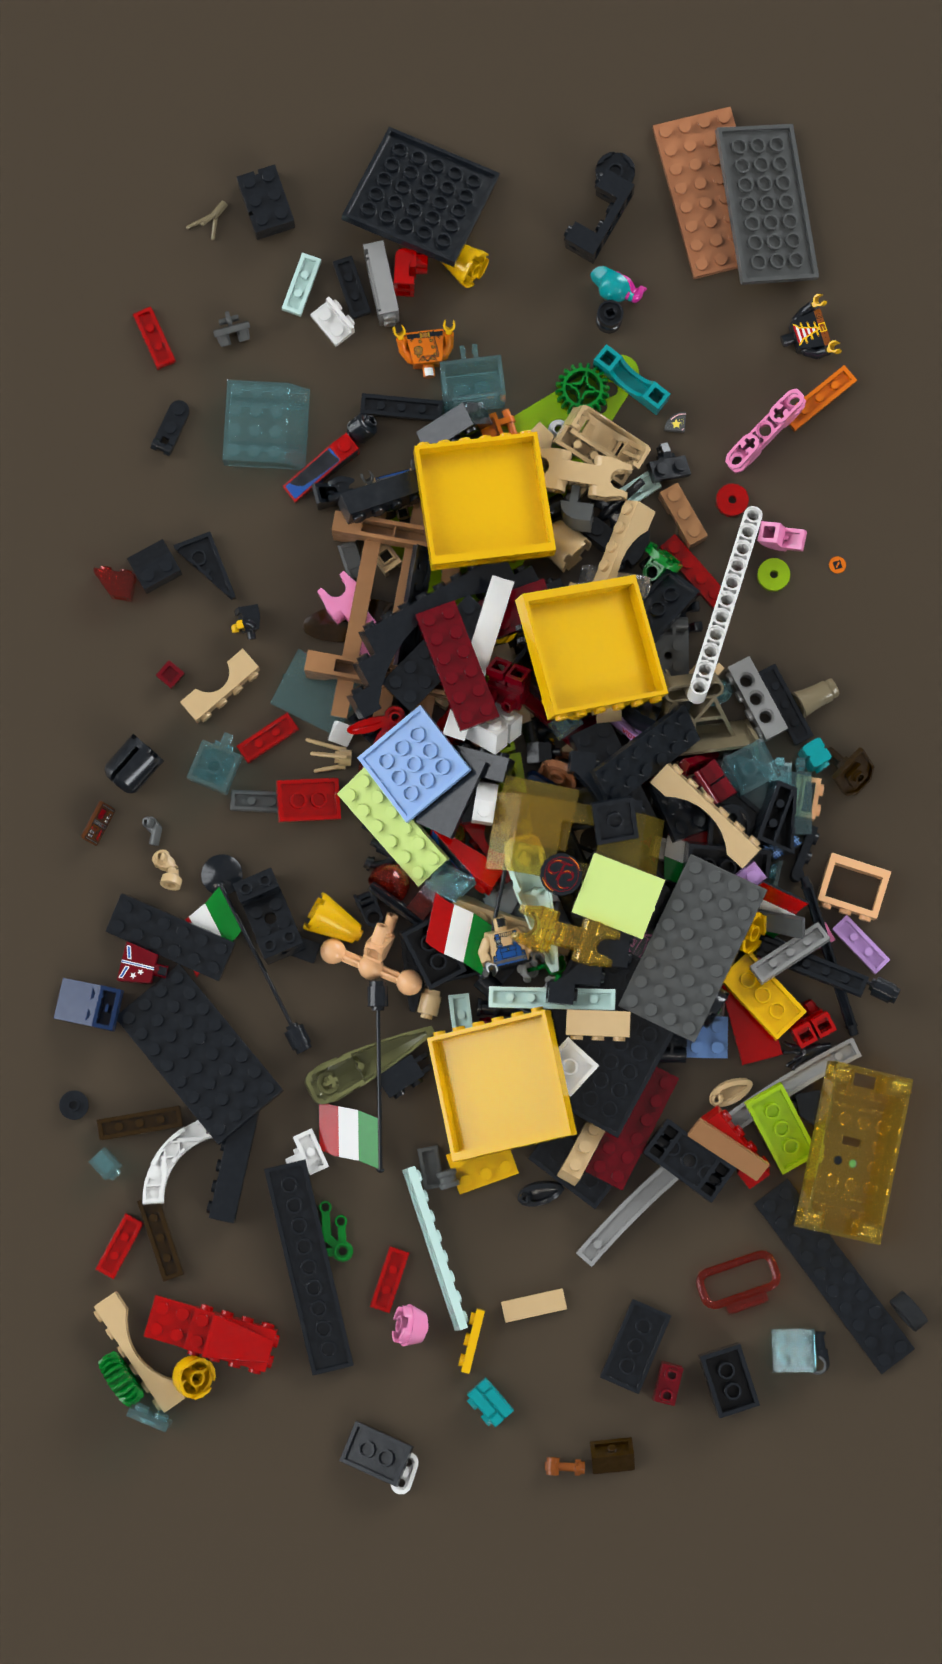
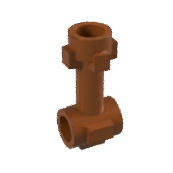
[545,1457,585,1476]

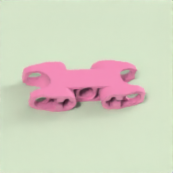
[725,388,806,473]
[317,571,376,655]

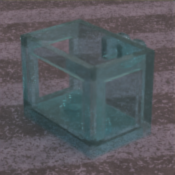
[440,344,506,414]

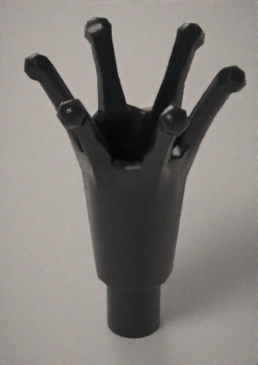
[782,1041,832,1071]

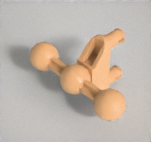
[320,912,422,996]

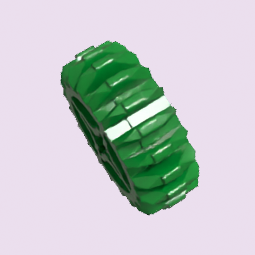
[555,362,610,414]
[98,1351,144,1407]

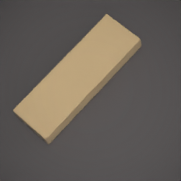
[501,1288,567,1323]

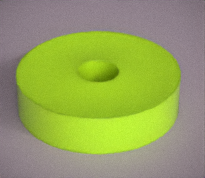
[757,558,790,592]

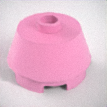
[392,1304,428,1346]

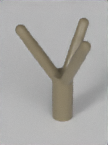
[186,200,228,240]

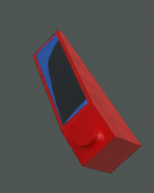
[283,432,360,503]
[429,830,503,896]

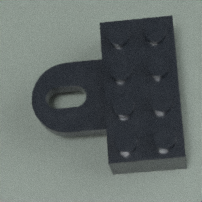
[682,803,772,883]

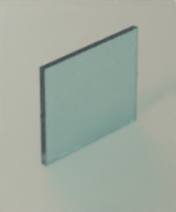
[270,649,363,733]

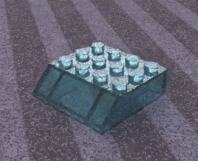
[222,380,310,470]

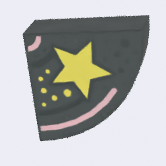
[664,412,686,433]

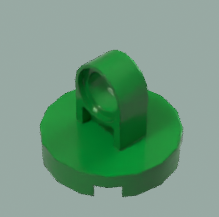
[643,542,683,582]

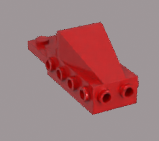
[144,1295,280,1375]

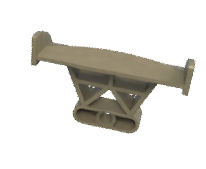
[629,669,760,760]

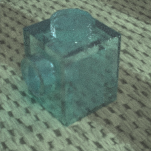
[547,718,584,741]

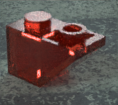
[93,566,137,602]

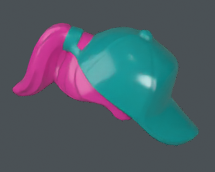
[590,266,647,303]

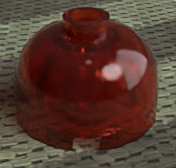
[368,863,410,901]

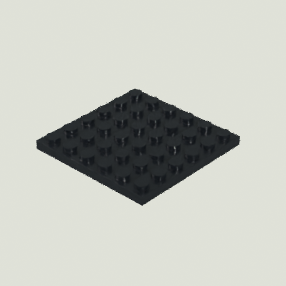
[341,127,500,267]

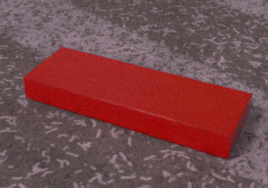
[133,306,176,370]
[236,712,299,764]
[95,1213,144,1279]
[370,1246,409,1313]

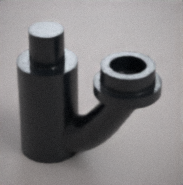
[363,838,396,871]

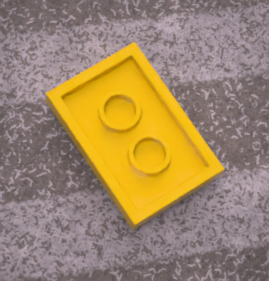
[446,1150,519,1194]

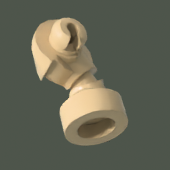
[152,850,182,891]

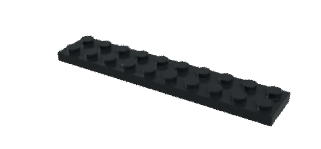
[264,1159,354,1376]
[754,1179,915,1374]

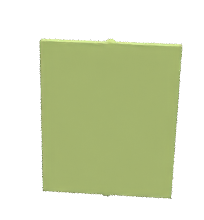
[571,853,665,939]

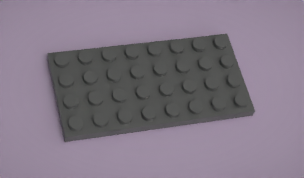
[715,124,819,285]
[618,854,768,1043]

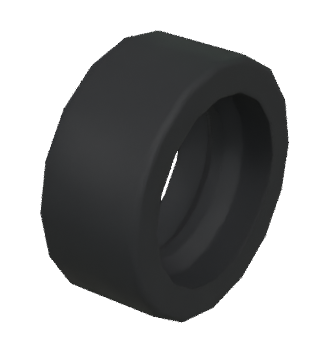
[890,1291,928,1332]

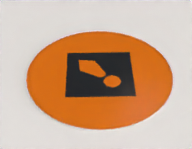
[829,556,846,573]

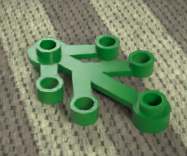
[319,1201,353,1262]

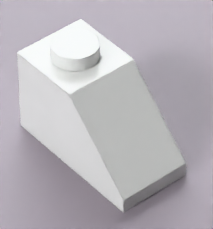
[471,782,498,826]

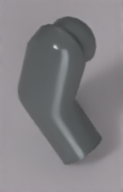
[142,816,162,846]

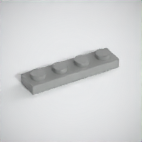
[750,922,830,985]

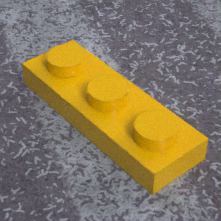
[458,1308,485,1374]

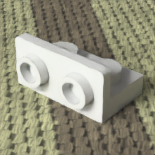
[310,297,355,347]

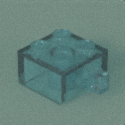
[187,732,243,796]
[718,739,782,796]

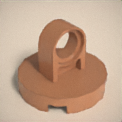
[538,751,579,789]

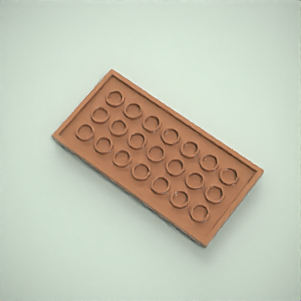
[652,106,738,279]

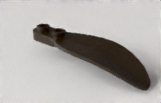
[303,599,395,642]

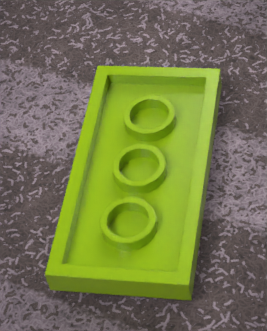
[744,1082,819,1175]

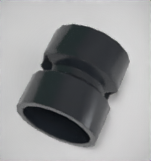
[596,300,624,334]

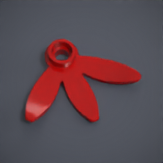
[347,706,405,744]

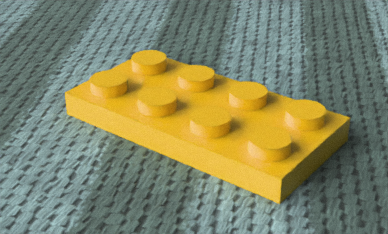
[723,953,807,1040]

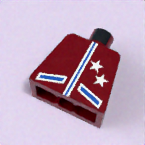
[117,942,169,984]

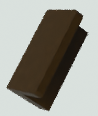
[590,1437,635,1474]

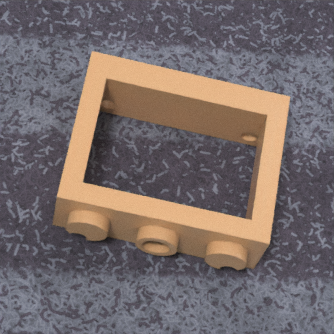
[816,853,891,922]

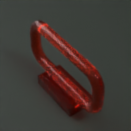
[696,1250,781,1316]

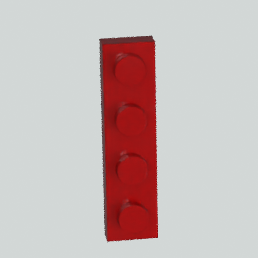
[659,534,721,609]

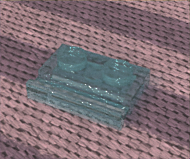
[425,863,476,903]

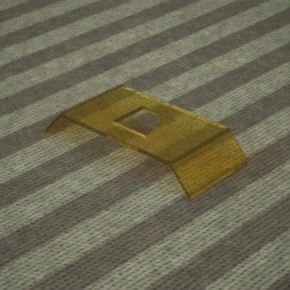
[485,792,665,880]

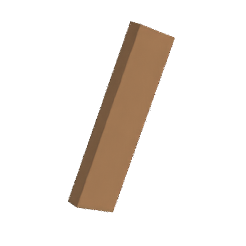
[688,1118,769,1181]

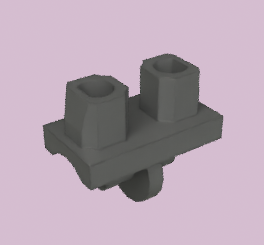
[213,311,250,347]

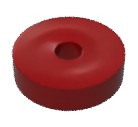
[715,484,749,517]

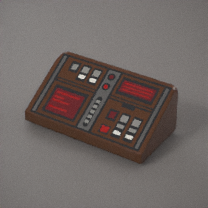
[81,801,115,846]

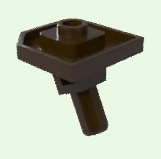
[828,747,875,796]

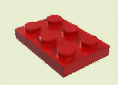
[276,778,341,823]

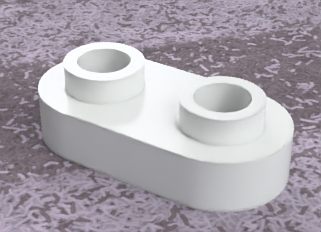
[391,1452,419,1494]

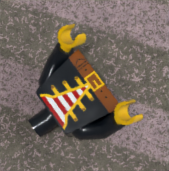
[780,294,842,359]

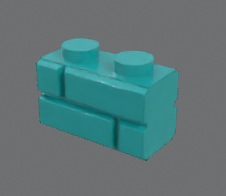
[798,738,832,774]
[467,1377,514,1427]

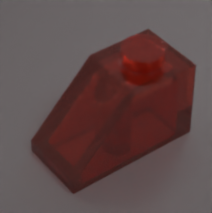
[407,872,452,920]

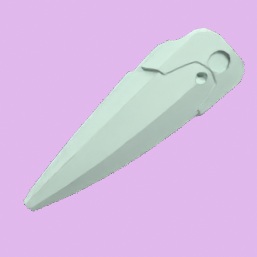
[505,833,559,973]

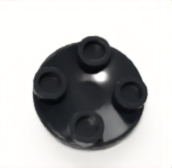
[201,854,243,894]

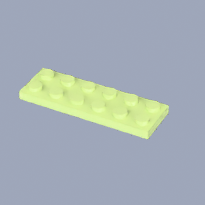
[337,768,450,887]

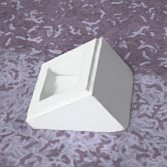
[328,721,354,747]

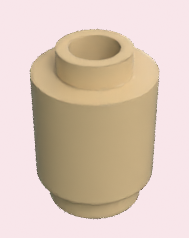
[417,988,442,1020]

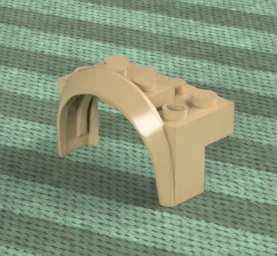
[552,405,651,486]

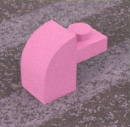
[757,521,807,552]

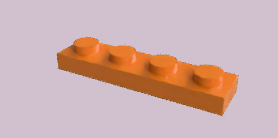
[781,365,857,432]

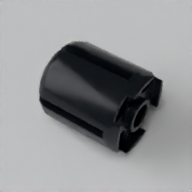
[104,734,164,794]

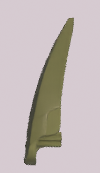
[305,1026,435,1105]

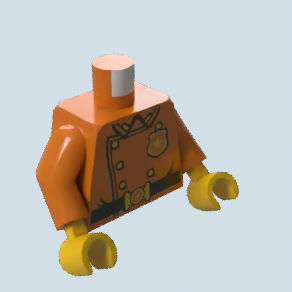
[392,319,456,379]

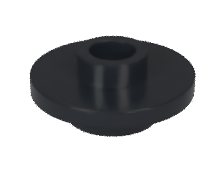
[59,1090,89,1120]

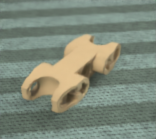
[540,448,633,502]

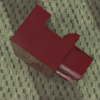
[692,759,738,806]
[652,1361,683,1406]

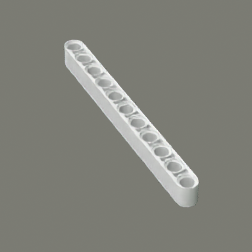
[687,506,763,704]

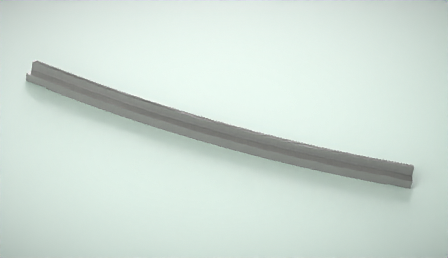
[576,1037,862,1267]

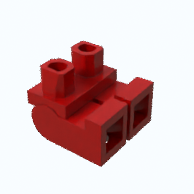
[394,248,428,297]
[788,999,837,1049]

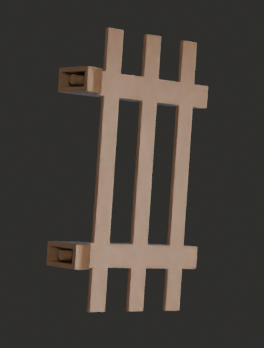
[304,501,460,719]

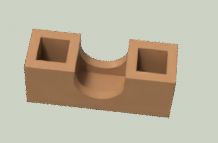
[658,483,708,549]

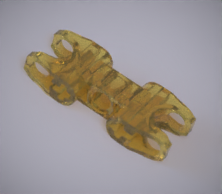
[510,905,621,968]

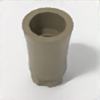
[792,678,840,718]

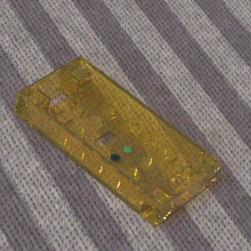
[794,1061,913,1245]

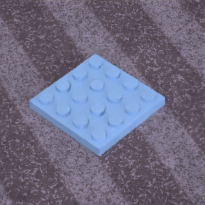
[357,705,471,823]

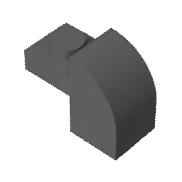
[561,485,594,533]

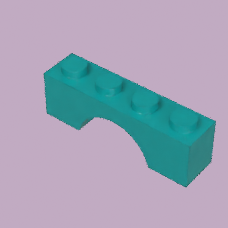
[593,344,671,415]

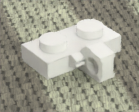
[285,1128,329,1175]

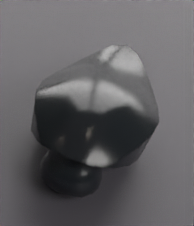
[517,1181,564,1207]

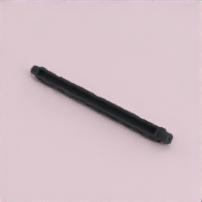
[800,875,859,1037]

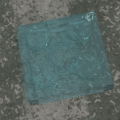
[772,1329,816,1372]
[126,1402,173,1432]

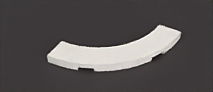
[142,1120,212,1205]

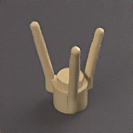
[306,738,352,773]

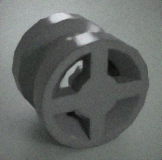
[436,1168,460,1190]

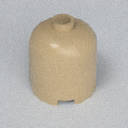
[548,520,592,572]

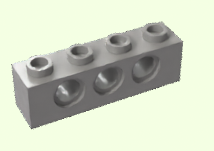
[725,656,788,742]

